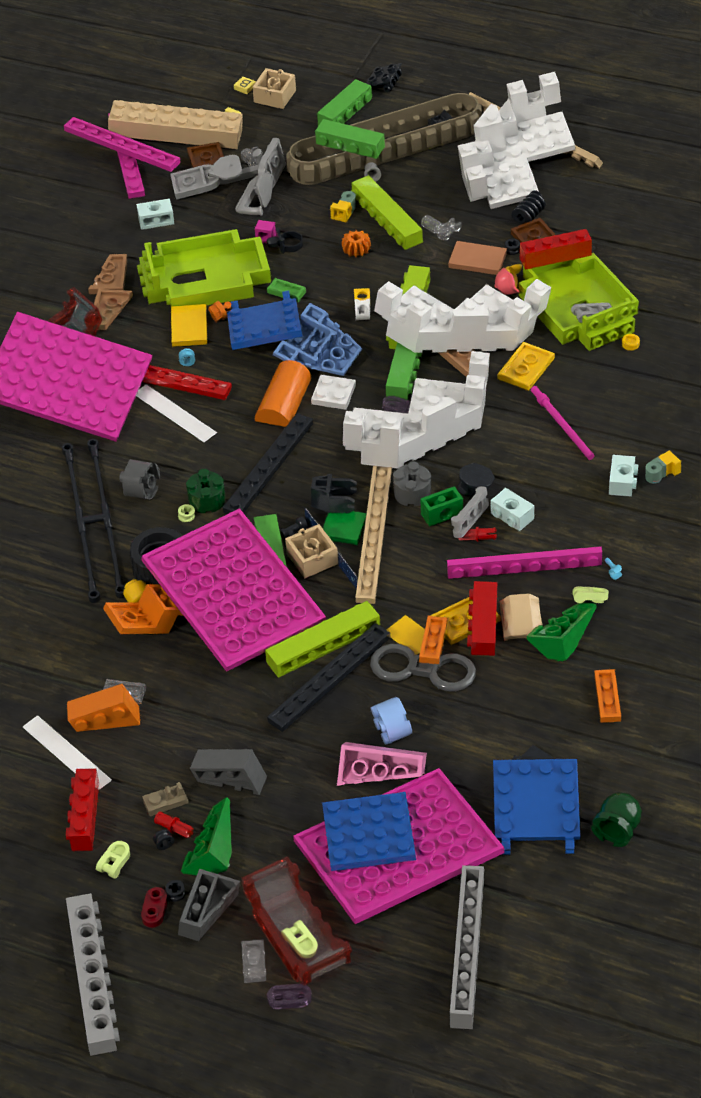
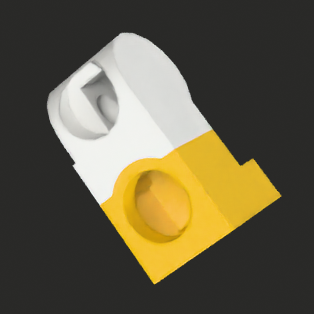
[354,288,370,320]

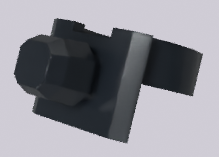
[267,227,303,254]

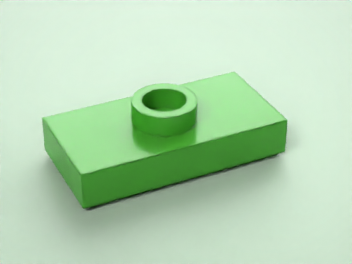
[267,278,306,302]

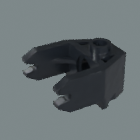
[311,474,357,513]

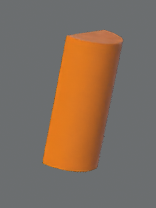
[255,360,311,427]

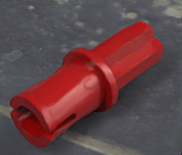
[458,527,497,542]
[154,811,194,838]

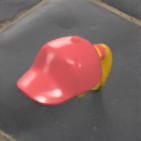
[495,264,522,295]

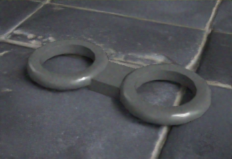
[370,644,476,692]

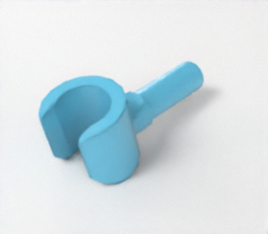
[605,558,622,580]

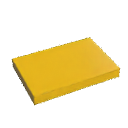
[171,304,207,347]
[497,342,555,391]
[430,597,501,645]

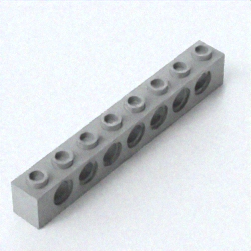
[450,865,484,1029]
[66,893,120,1056]

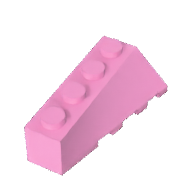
[337,742,427,786]

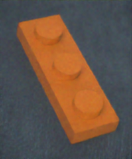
[419,616,447,664]
[594,669,621,723]

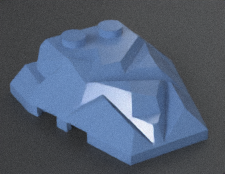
[273,303,362,376]

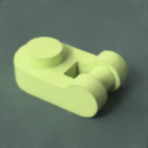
[572,586,609,603]
[96,841,130,878]
[281,920,318,958]

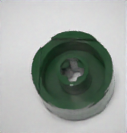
[186,469,225,513]

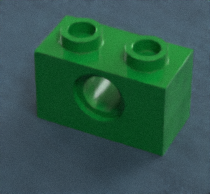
[420,486,463,526]

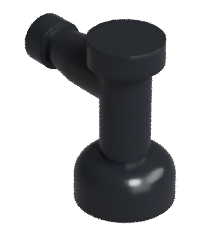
[279,516,308,540]

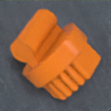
[208,301,231,322]

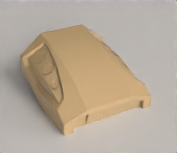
[500,594,542,641]

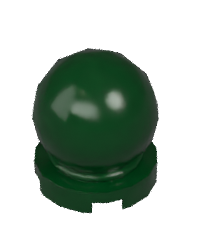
[591,792,642,847]

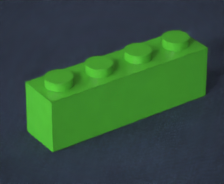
[317,79,372,126]
[315,119,385,159]
[386,342,423,401]
[253,514,287,567]

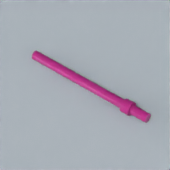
[531,386,594,460]

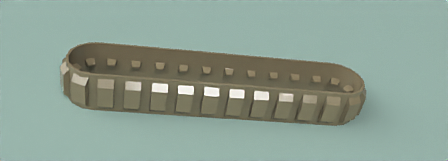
[287,93,482,185]

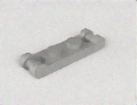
[451,486,489,538]

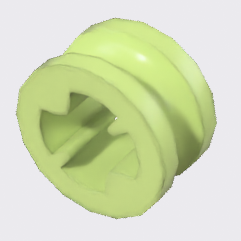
[178,504,195,522]

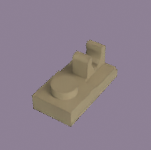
[142,782,189,816]

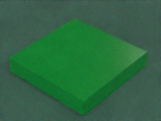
[323,511,367,545]

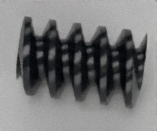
[511,190,546,224]

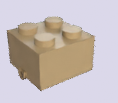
[253,68,296,109]
[285,524,338,579]

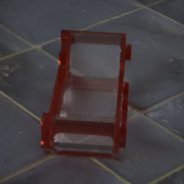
[242,856,352,985]

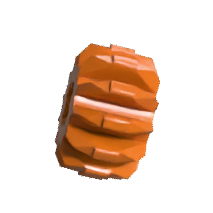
[342,230,371,257]

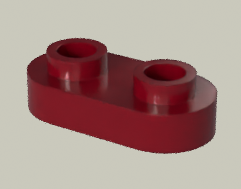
[141,887,168,928]

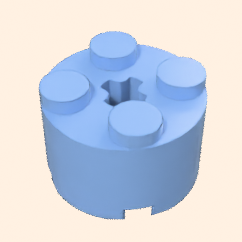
[370,697,413,745]

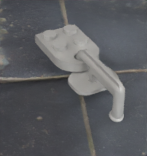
[235,138,286,216]
[170,149,263,199]

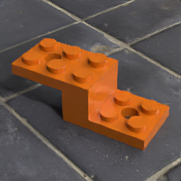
[103,584,184,634]

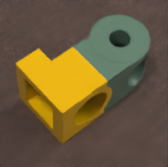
[330,191,356,222]
[645,450,681,484]

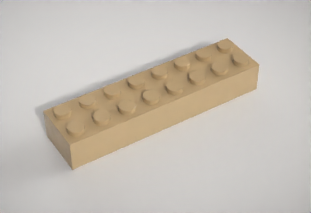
[108,100,243,149]

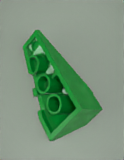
[526,603,597,661]
[181,797,232,875]

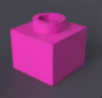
[255,220,276,243]

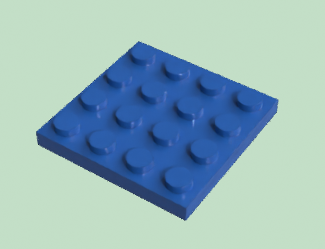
[322,792,416,871]

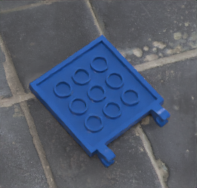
[227,290,302,350]
[493,759,580,855]

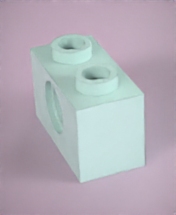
[136,199,174,230]
[609,455,638,496]
[491,488,535,531]

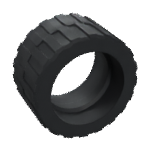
[130,527,183,585]

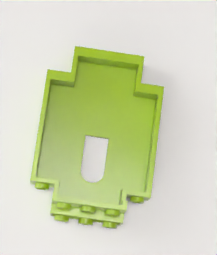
[137,229,271,307]
[519,253,639,351]

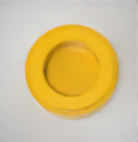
[622,334,640,350]

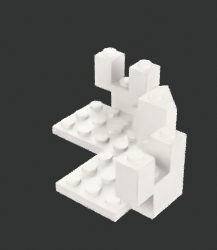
[458,72,575,209]
[374,279,551,353]
[343,351,490,468]

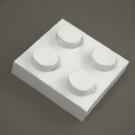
[311,375,356,410]

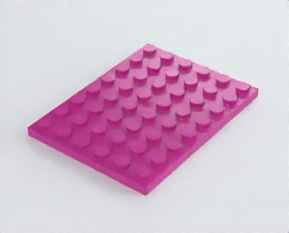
[0,312,152,441]
[142,508,326,672]
[293,768,504,924]

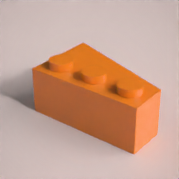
[67,684,140,732]

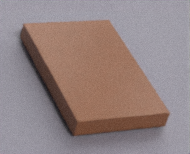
[448,241,507,275]

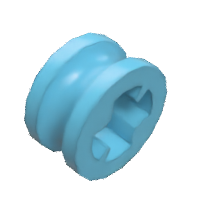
[179,349,195,366]

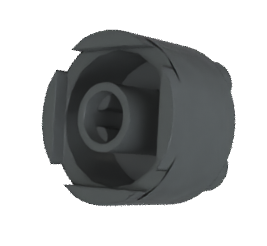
[120,459,160,499]
[393,461,431,506]

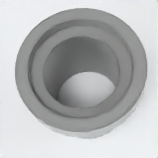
[364,162,381,182]

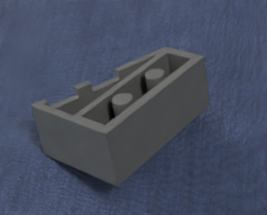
[190,749,267,795]
[178,869,240,941]

